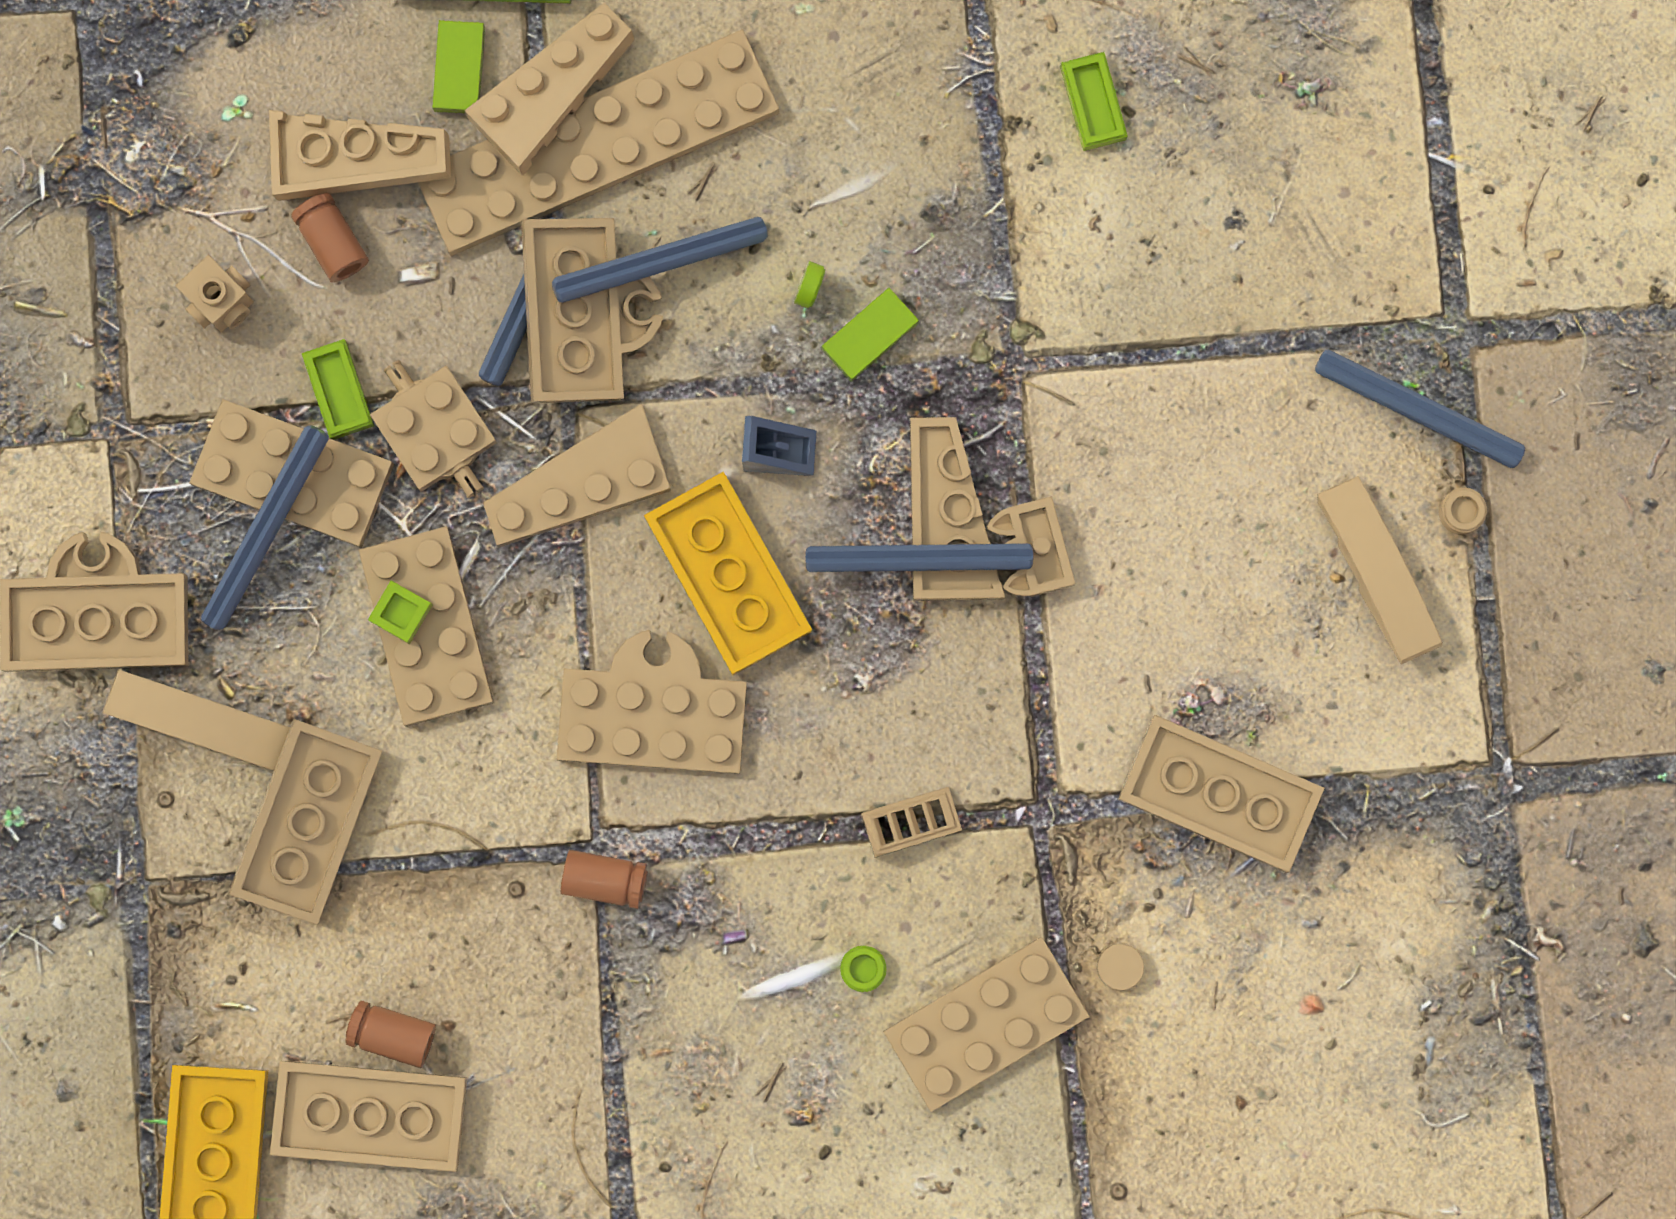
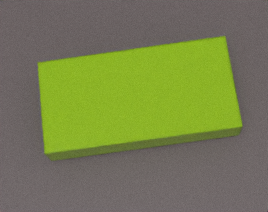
[432,20,485,114]
[1060,52,1128,151]
[821,288,919,382]
[301,339,375,440]

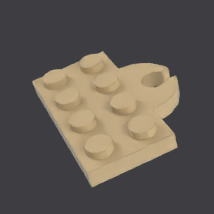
[521,218,663,403]
[0,532,189,672]
[556,630,747,774]

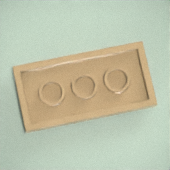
[189,399,394,548]
[358,526,494,727]
[1118,715,1325,873]
[228,719,382,925]
[883,937,1090,1112]
[270,1061,467,1172]

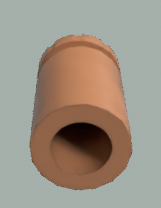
[291,193,369,282]
[560,849,648,909]
[346,1000,436,1068]

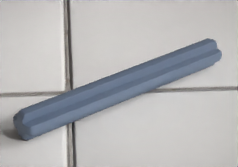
[552,217,768,303]
[1315,350,1525,468]
[201,425,329,631]
[805,543,1033,572]

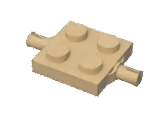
[370,360,497,498]

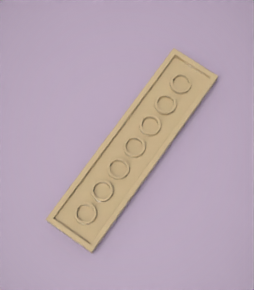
[418,29,780,256]

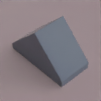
[742,416,817,476]

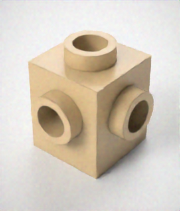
[175,254,254,333]

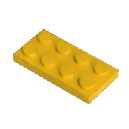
[644,471,813,676]
[160,1065,269,1219]

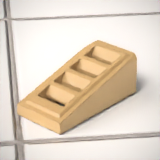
[861,787,962,858]

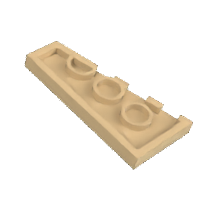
[910,417,1005,601]

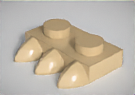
[987,496,1076,597]

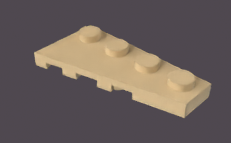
[464,3,635,176]
[269,110,451,201]
[483,403,671,548]

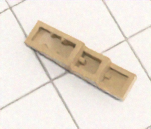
[1317,476,1442,664]
[102,669,290,771]

